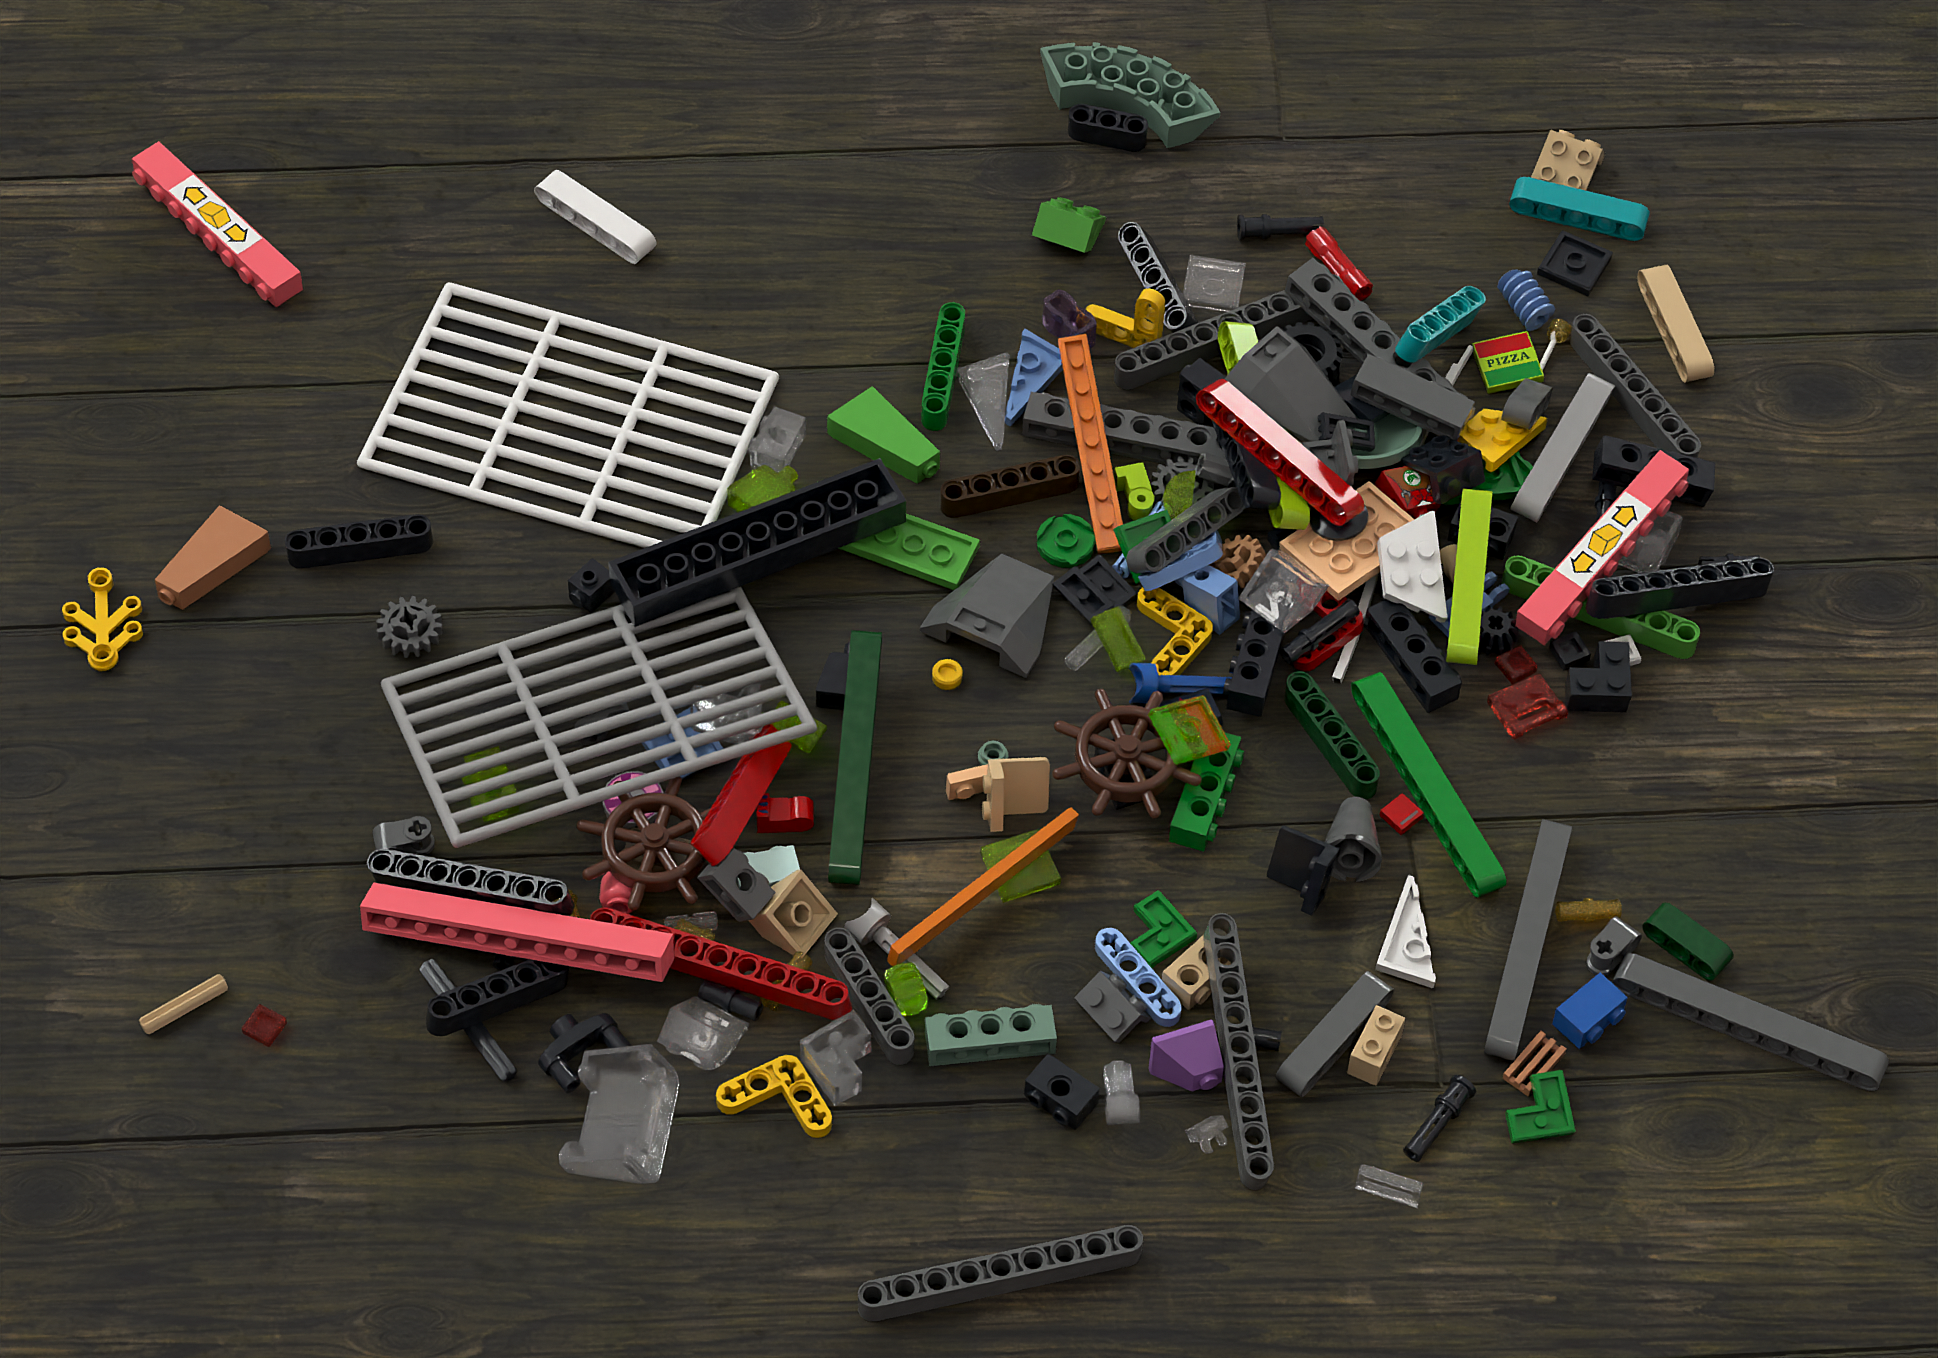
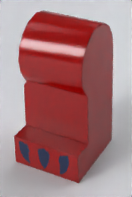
[757,793,814,833]

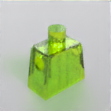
[727,465,798,512]

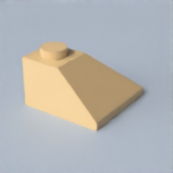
[748,870,838,959]

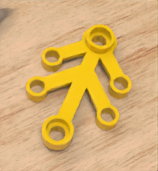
[62,568,143,671]

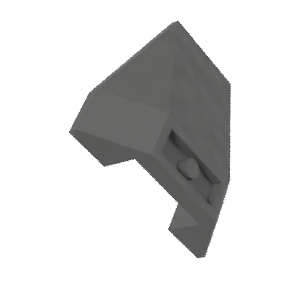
[1225,327,1356,442]
[919,553,1054,678]

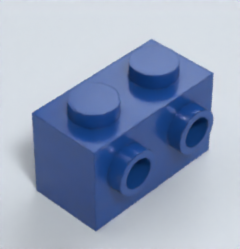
[1552,972,1628,1049]

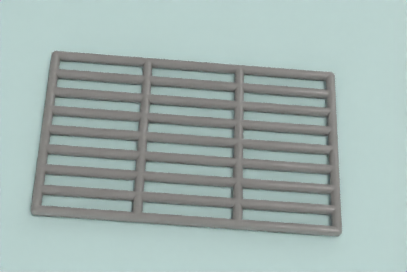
[381,586,817,848]

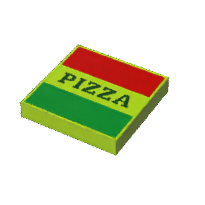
[1472,331,1544,394]

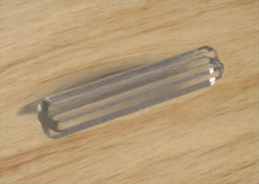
[1064,606,1131,671]

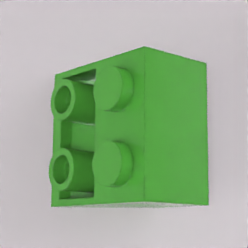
[1032,197,1106,253]

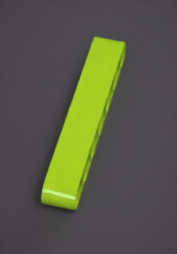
[1446,489,1492,665]

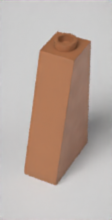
[155,505,271,610]

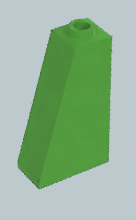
[827,386,940,484]

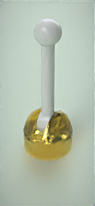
[1540,318,1572,371]

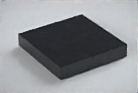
[1537,230,1613,296]

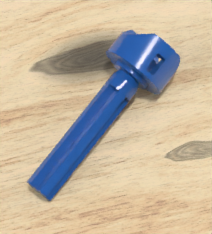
[1129,663,1232,703]

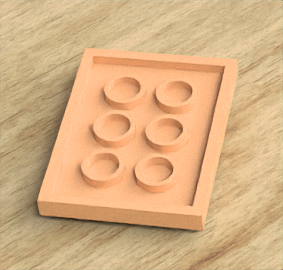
[1279,481,1415,601]

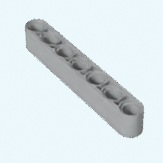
[1510,373,1615,523]

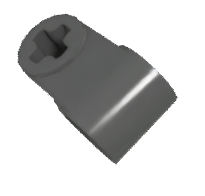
[372,816,435,856]
[1586,916,1642,976]

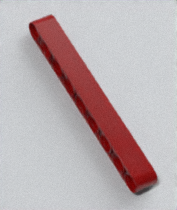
[589,907,852,1021]

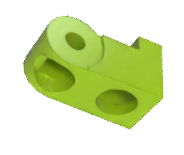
[1114,462,1154,521]

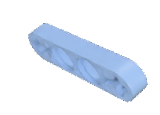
[1095,928,1181,1027]

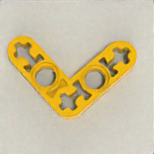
[1080,288,1165,348]
[1137,587,1213,675]
[716,1055,832,1138]

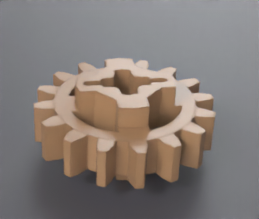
[1209,535,1267,589]

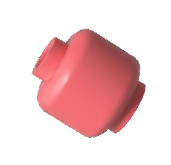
[599,871,632,914]

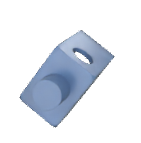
[1175,565,1240,635]

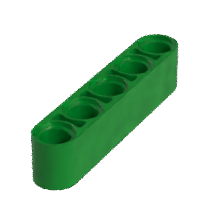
[921,302,965,431]

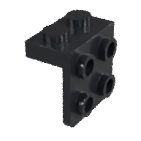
[1401,435,1485,505]

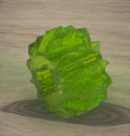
[884,962,928,1016]

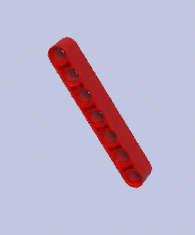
[1196,379,1365,526]
[690,724,792,866]

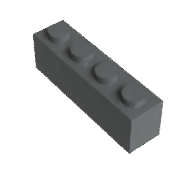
[1350,353,1475,441]

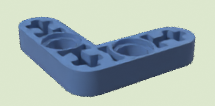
[1138,530,1223,591]

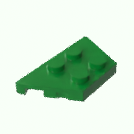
[1444,452,1533,505]

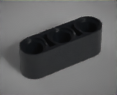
[1068,104,1148,152]

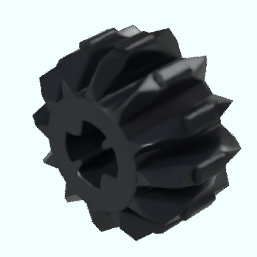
[1478,605,1519,657]

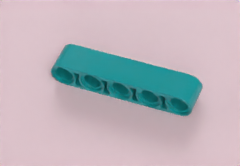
[1509,177,1650,241]
[1395,286,1486,363]

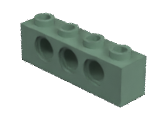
[925,1004,1057,1066]

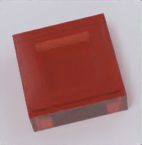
[1495,645,1538,685]
[242,1004,287,1047]

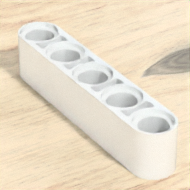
[534,170,657,264]

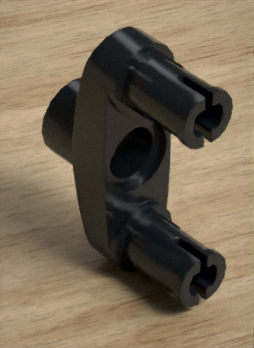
[538,1013,632,1094]

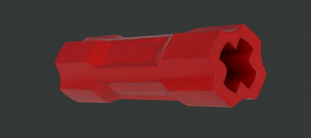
[1305,226,1373,301]

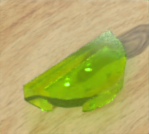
[1163,470,1196,520]

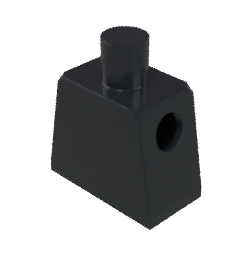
[816,642,850,710]

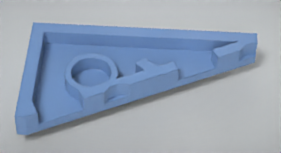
[1005,329,1063,427]

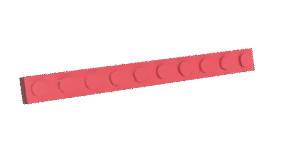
[360,883,674,982]

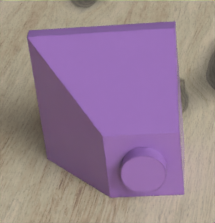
[1148,1019,1224,1091]

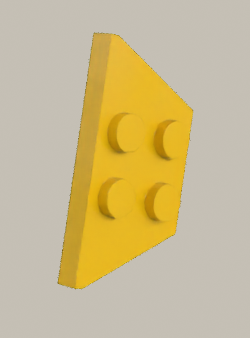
[1458,409,1547,472]

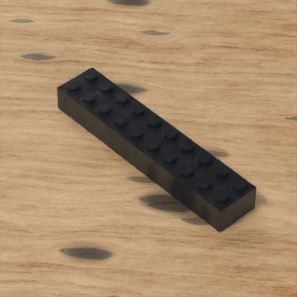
[608,458,906,627]

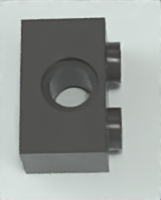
[697,848,776,922]

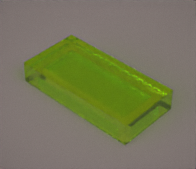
[1090,606,1146,672]

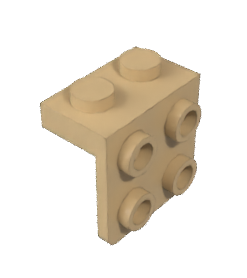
[1531,130,1605,191]
[982,757,1050,832]

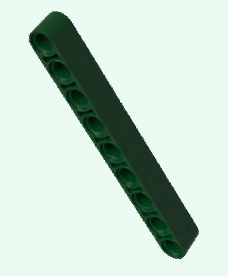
[828,630,882,885]

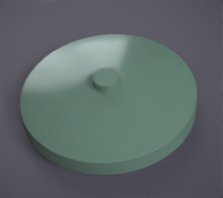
[1346,414,1423,469]

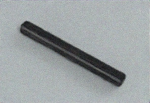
[420,959,517,1082]

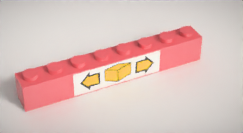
[132,141,303,307]
[1515,450,1689,646]

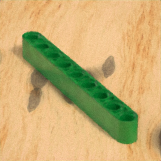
[1351,672,1507,897]

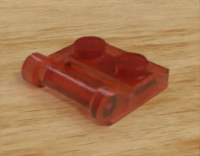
[1487,673,1568,739]

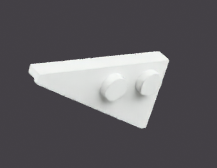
[1375,875,1436,988]

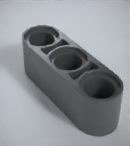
[1501,378,1553,430]

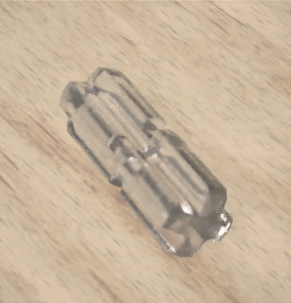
[664,911,718,933]

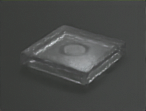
[1183,255,1246,312]

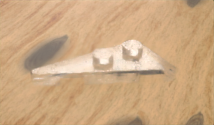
[956,352,1009,451]

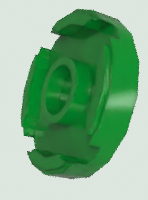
[1037,514,1095,568]

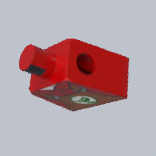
[1374,466,1441,519]

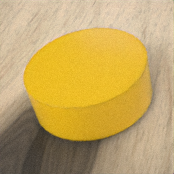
[932,659,963,690]

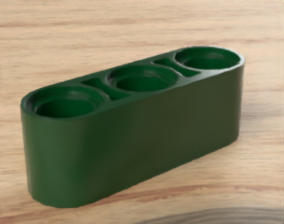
[1642,902,1734,981]

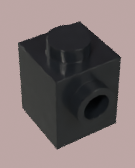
[568,558,615,613]

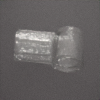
[1103,1060,1140,1125]

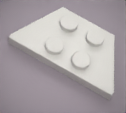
[1377,511,1447,622]

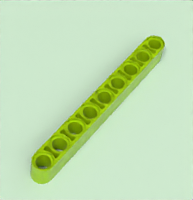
[1218,321,1310,530]

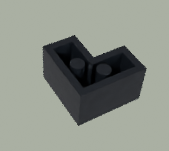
[1565,641,1632,712]

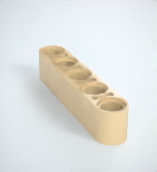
[1637,265,1714,383]

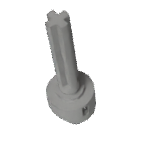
[844,898,949,1000]

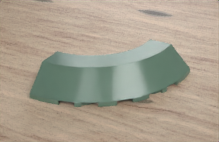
[1040,42,1221,148]

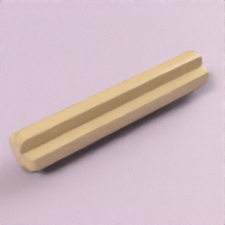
[139,974,228,1034]

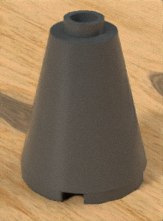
[1324,797,1382,882]

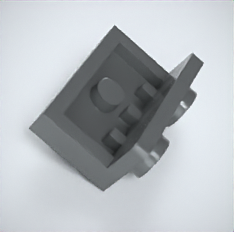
[1074,971,1151,1043]

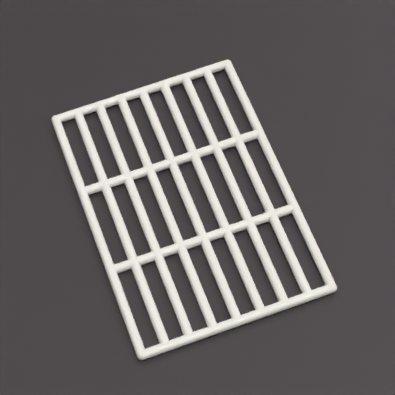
[357,282,779,548]

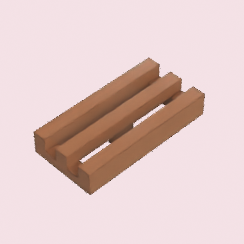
[1502,1031,1567,1096]

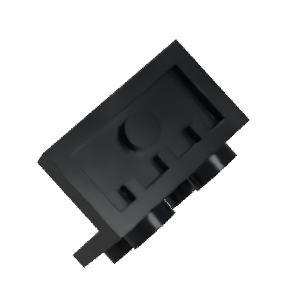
[1267,825,1339,916]

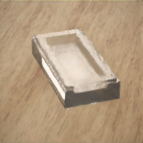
[1355,1164,1423,1208]

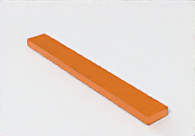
[1058,334,1123,555]
[887,807,1079,969]

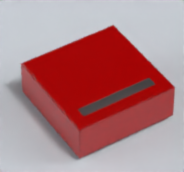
[1379,793,1424,835]

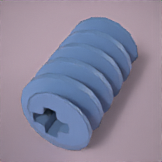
[1497,269,1555,331]

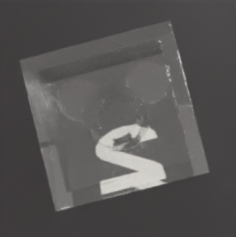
[1238,549,1329,633]
[657,996,749,1070]

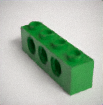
[1169,730,1244,852]

